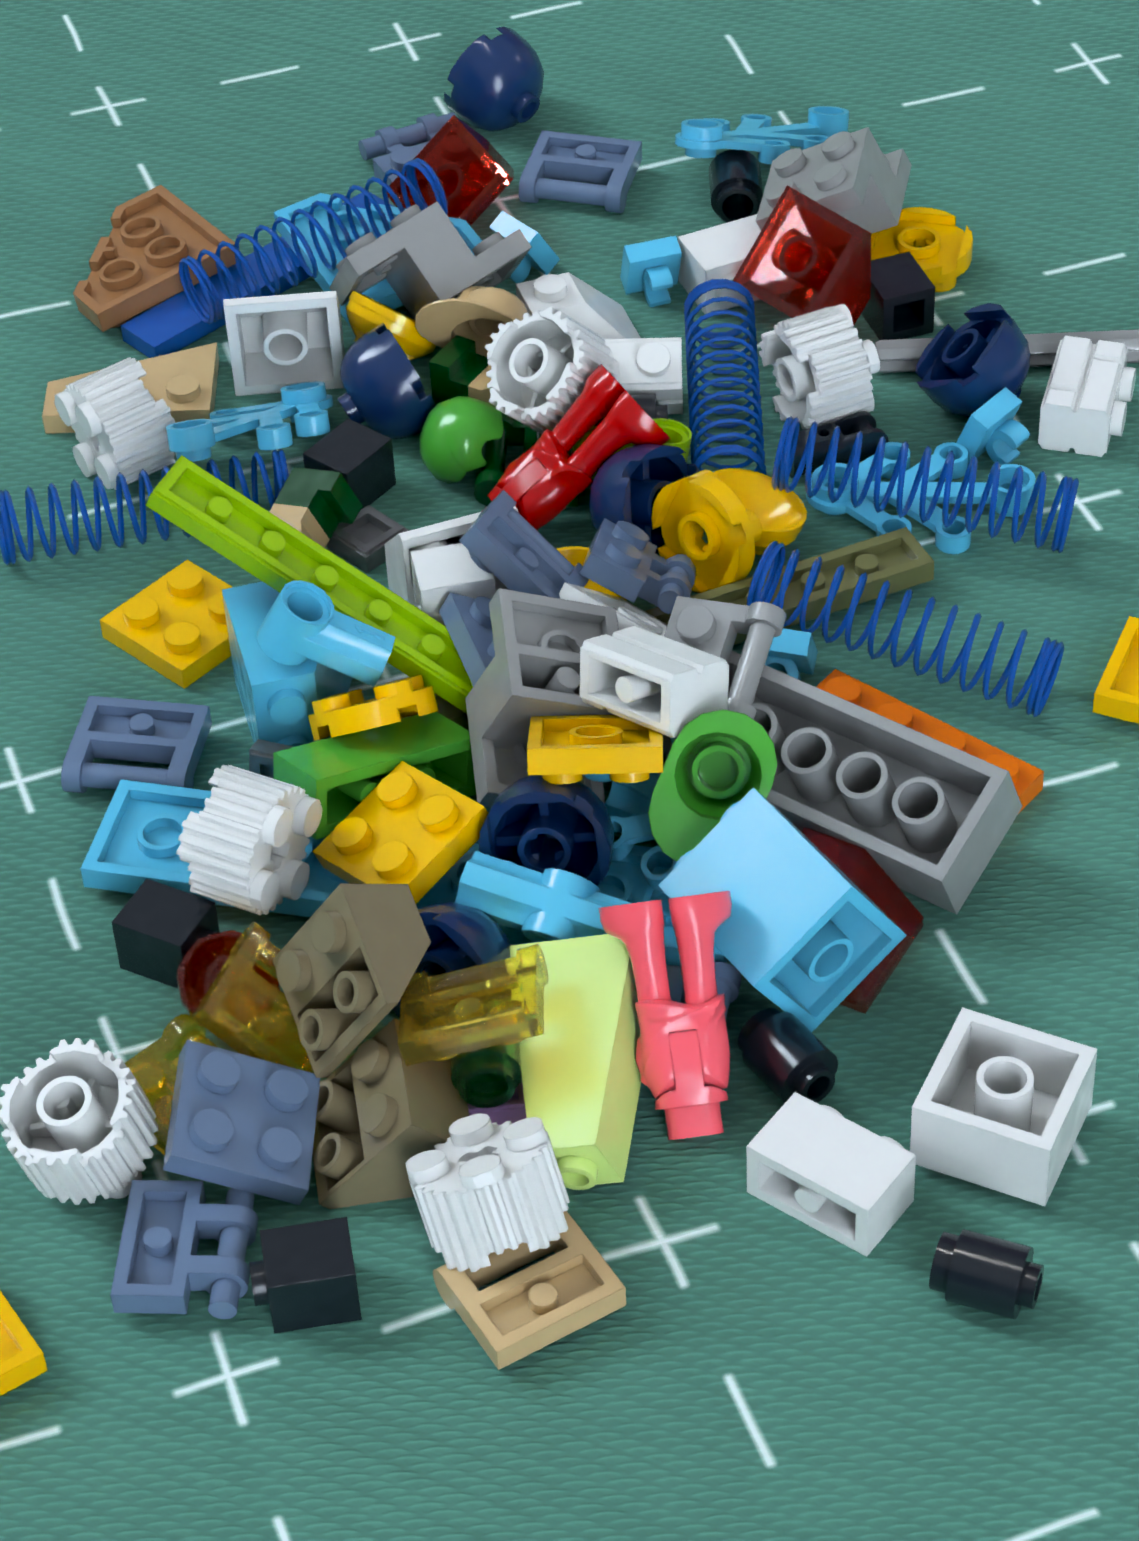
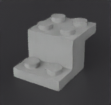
[756,127,912,257]
[329,201,532,320]
[465,588,619,808]

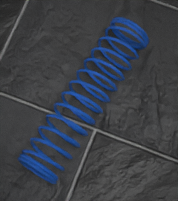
[179,158,448,324]
[684,279,766,475]
[771,416,1079,553]
[0,449,289,566]
[746,541,1064,717]

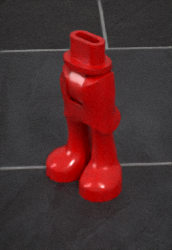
[481,364,671,530]

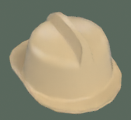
[415,286,528,357]

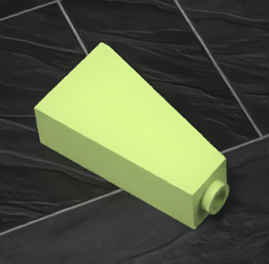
[509,934,641,1190]

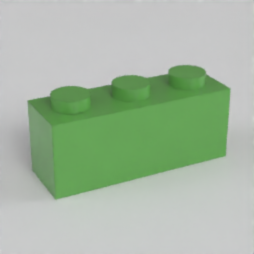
[273,712,476,840]

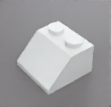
[223,291,345,396]

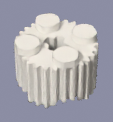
[759,304,880,430]
[485,306,620,434]
[54,357,175,490]
[176,765,323,915]
[0,1038,158,1205]
[405,1113,570,1272]

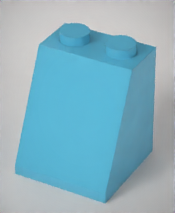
[222,581,352,747]
[658,787,906,1032]

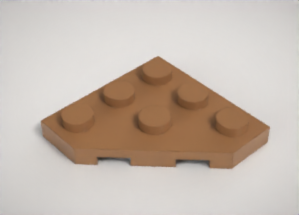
[73,185,236,332]

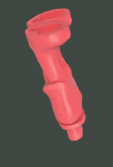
[599,891,732,1140]

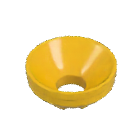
[346,290,437,360]
[714,468,807,555]

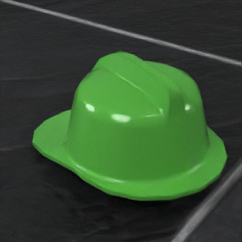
[648,709,777,861]

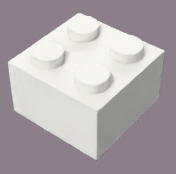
[910,1007,1097,1206]

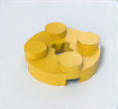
[865,207,973,292]
[651,469,762,593]
[308,675,438,741]

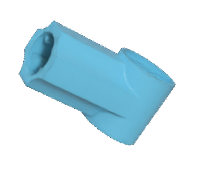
[257,580,395,686]

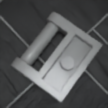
[664,596,787,720]

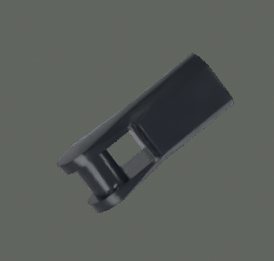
[790,411,889,478]

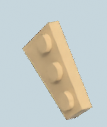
[42,342,219,434]

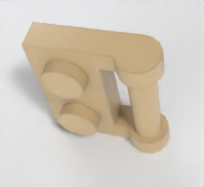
[433,1211,626,1370]

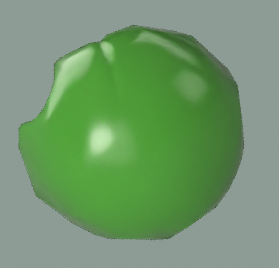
[420,396,503,484]

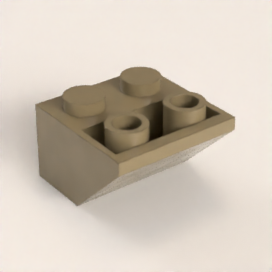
[272,883,431,1078]
[312,1018,469,1209]

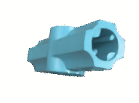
[455,851,666,943]

